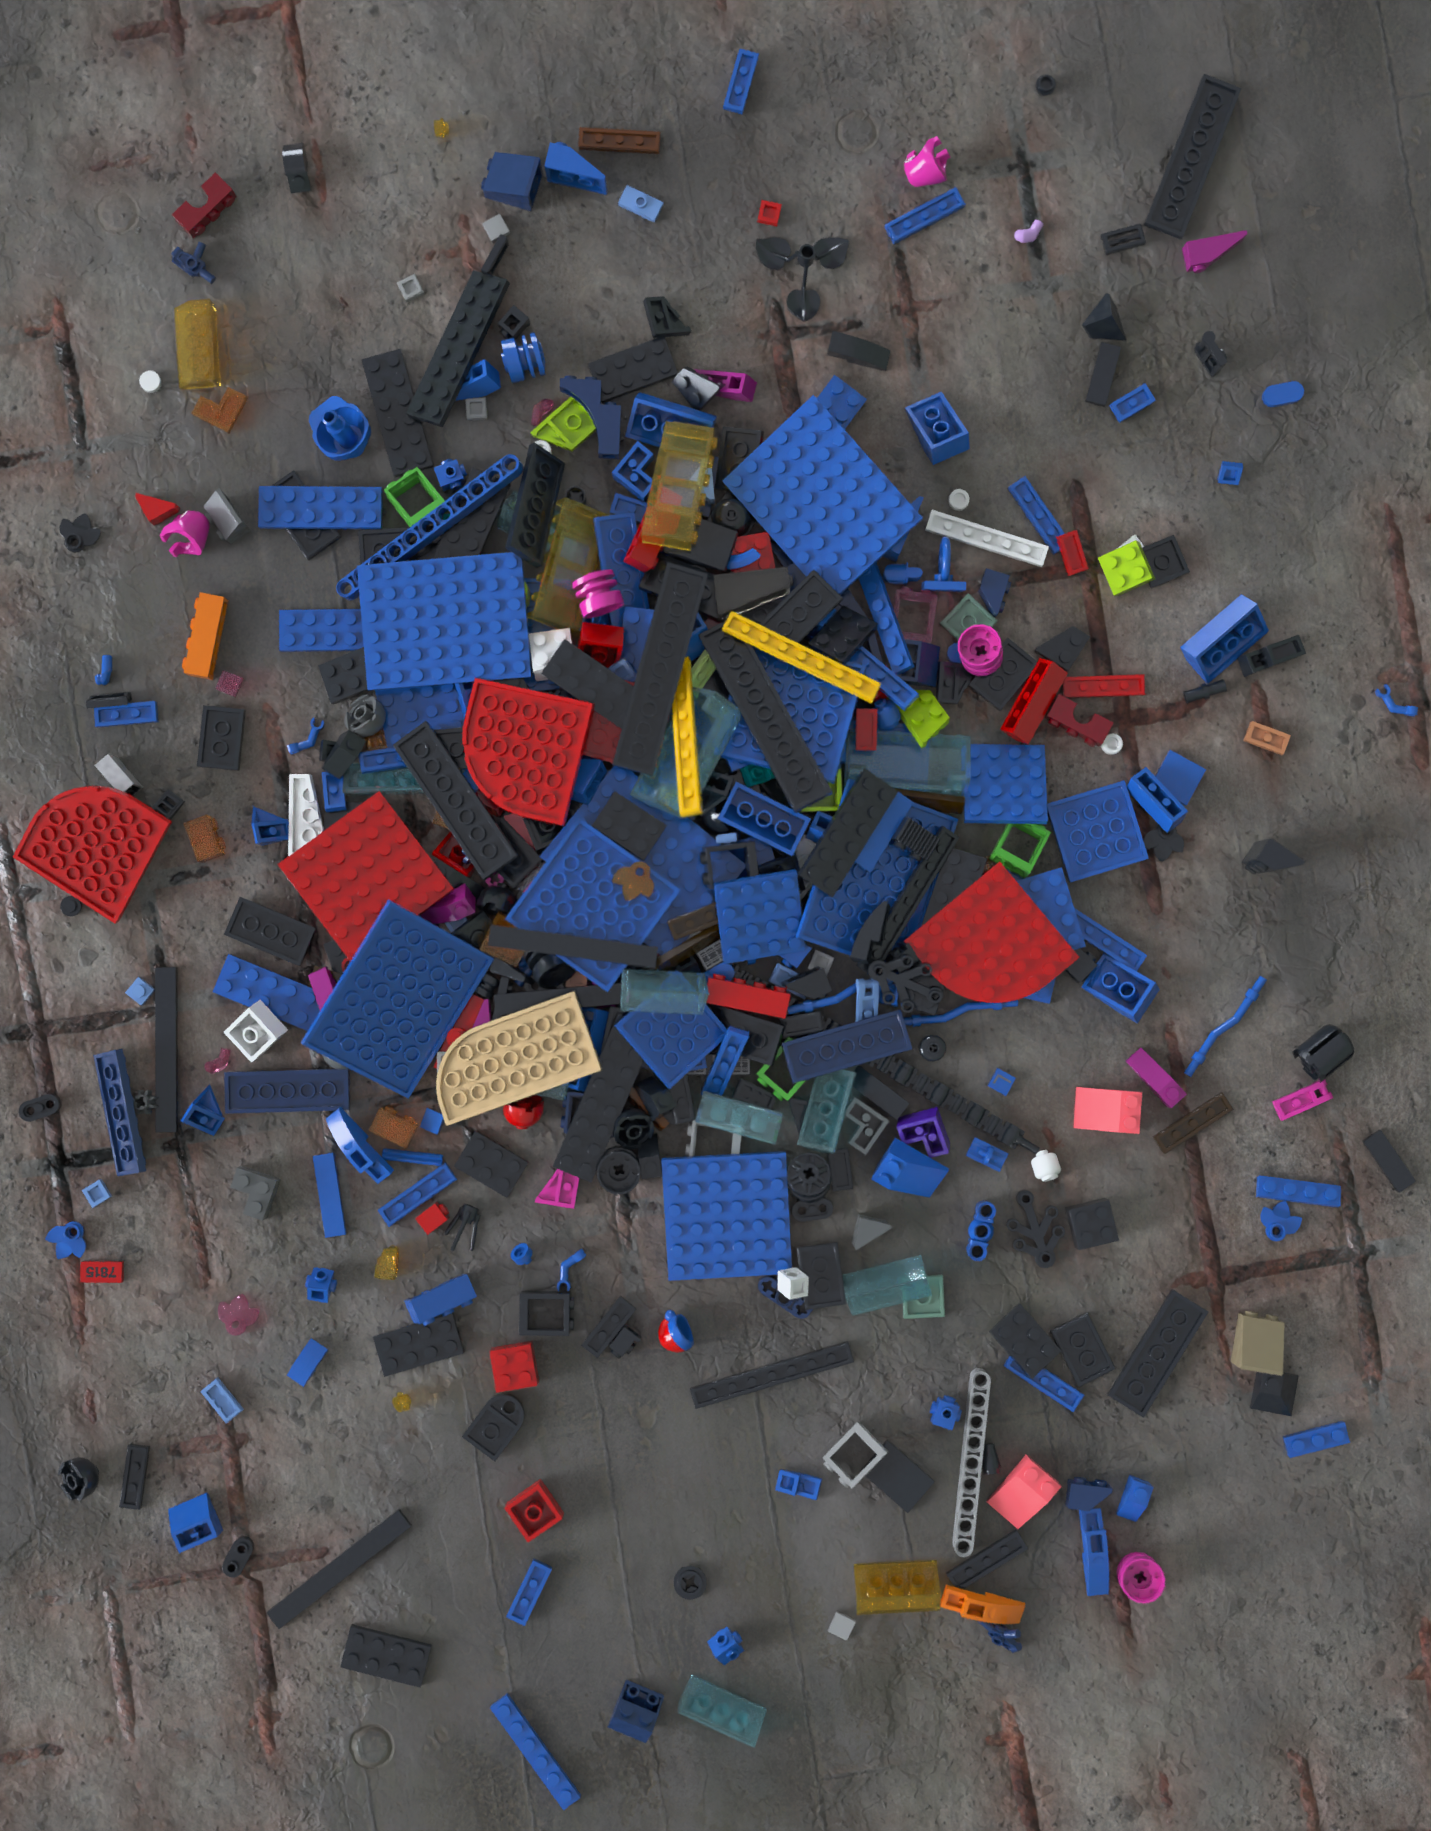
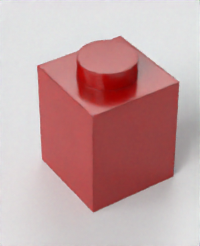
[415,1201,450,1235]

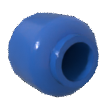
[873,698,901,730]

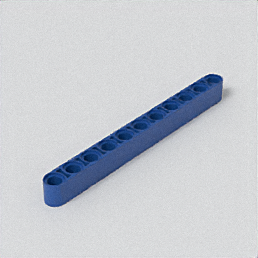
[336,454,523,600]

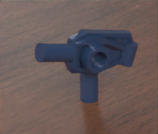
[171,242,216,284]
[978,1621,1022,1653]

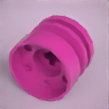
[572,569,624,619]
[958,624,1003,676]
[1116,1552,1165,1604]

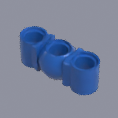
[966,1200,996,1261]

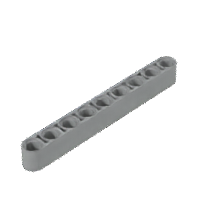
[952,1368,991,1557]

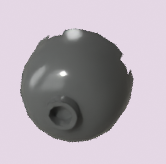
[344,695,386,737]

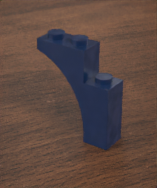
[560,375,621,459]

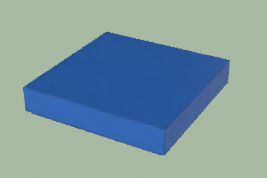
[1155,750,1206,806]

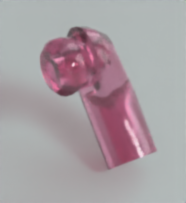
[531,399,554,426]
[204,1048,231,1074]

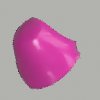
[904,136,951,187]
[160,510,210,557]

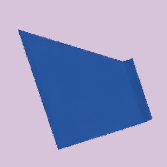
[251,806,289,846]
[181,1084,225,1136]

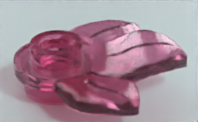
[218,1294,259,1336]

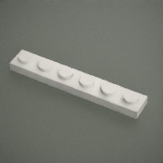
[925,510,1049,567]

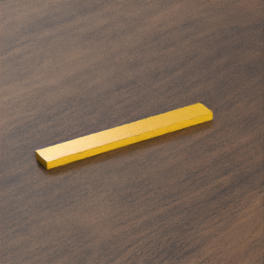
[722,611,881,704]
[672,657,702,817]

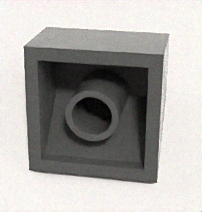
[203,488,251,544]

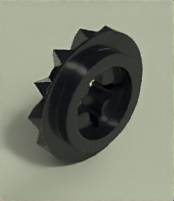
[673,1565,707,1600]

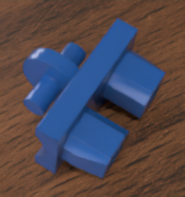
[966,1137,1009,1172]

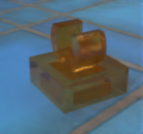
[364,730,387,751]

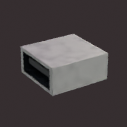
[95,754,143,796]

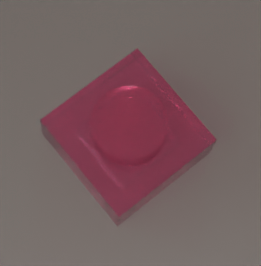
[215,670,244,698]

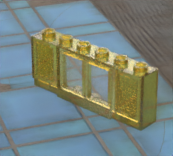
[641,421,718,551]
[527,497,609,633]

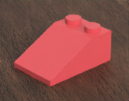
[1073,1087,1142,1134]
[986,1454,1061,1529]

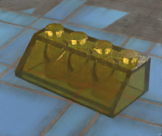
[174,299,221,389]
[854,1560,941,1615]

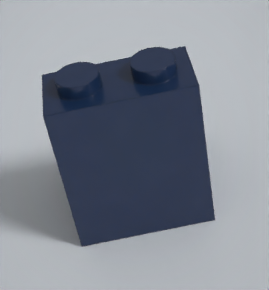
[481,152,543,211]

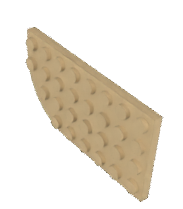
[436,991,602,1126]

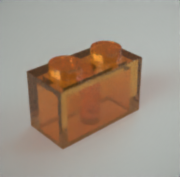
[183,814,226,863]
[369,1106,419,1149]

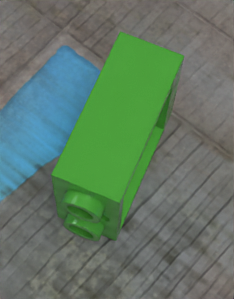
[384,467,448,527]
[989,824,1051,878]
[756,1037,806,1101]

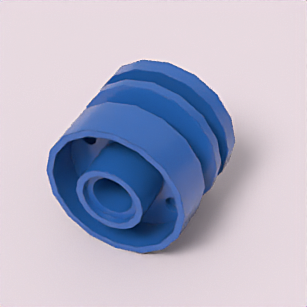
[501,332,546,383]

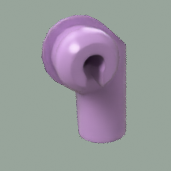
[1015,220,1043,243]

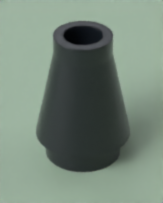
[982,1443,1001,1475]

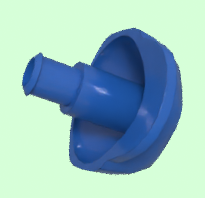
[309,396,372,461]

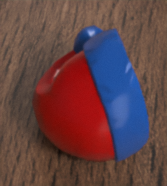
[658,1310,694,1353]

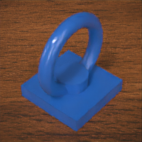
[921,536,966,592]

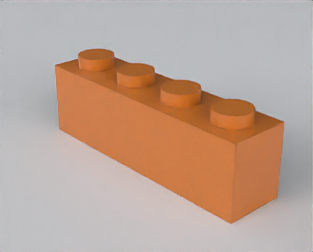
[182,592,228,680]

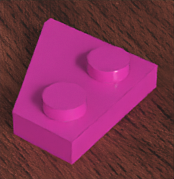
[535,1169,580,1209]

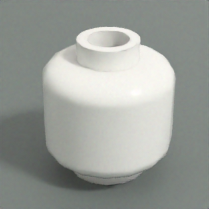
[1031,1150,1061,1182]

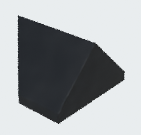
[1082,293,1127,341]
[699,766,734,817]

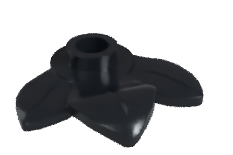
[59,513,101,553]
[1143,824,1184,862]

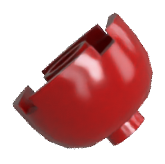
[503,1094,544,1130]

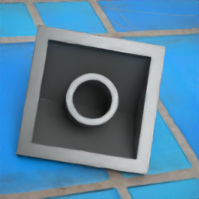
[852,1214,892,1250]

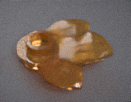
[612,861,654,901]

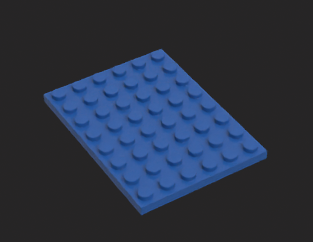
[722,395,923,595]
[357,552,532,690]
[539,766,746,956]
[795,779,959,962]
[301,899,494,1099]

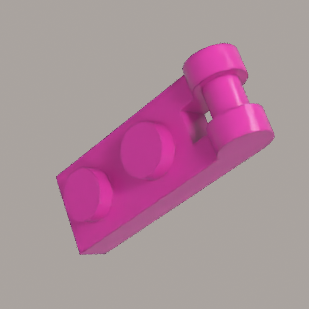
[1272,1080,1333,1121]

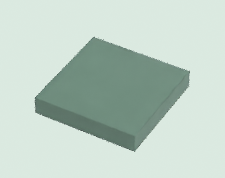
[940,593,998,640]
[901,1274,945,1319]

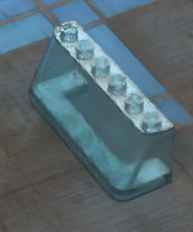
[630,687,741,818]
[843,729,971,796]

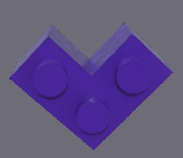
[896,1107,950,1158]

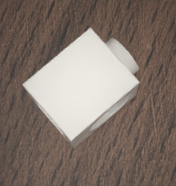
[777,1267,809,1300]

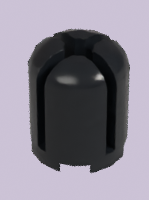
[1292,1024,1354,1083]

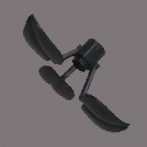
[756,237,849,322]

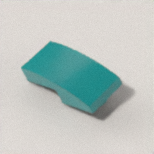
[740,765,776,788]

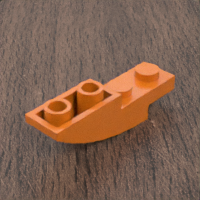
[940,1585,1025,1624]

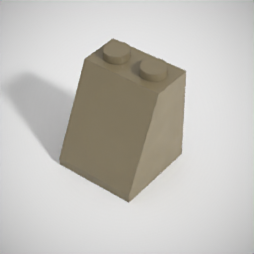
[1231,1311,1285,1376]

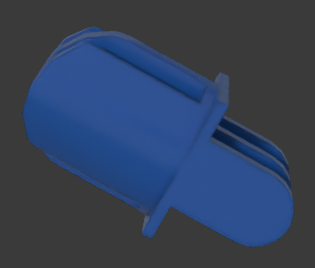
[883,562,923,586]

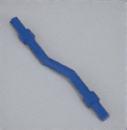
[1184,976,1267,1077]
[787,979,893,1014]
[903,1000,1018,1027]

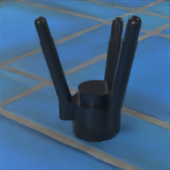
[444,1203,481,1251]

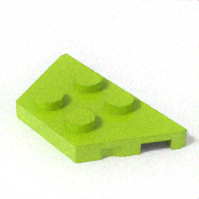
[531,397,596,452]
[886,690,950,748]

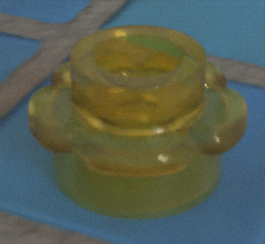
[434,118,449,139]
[392,1392,411,1413]

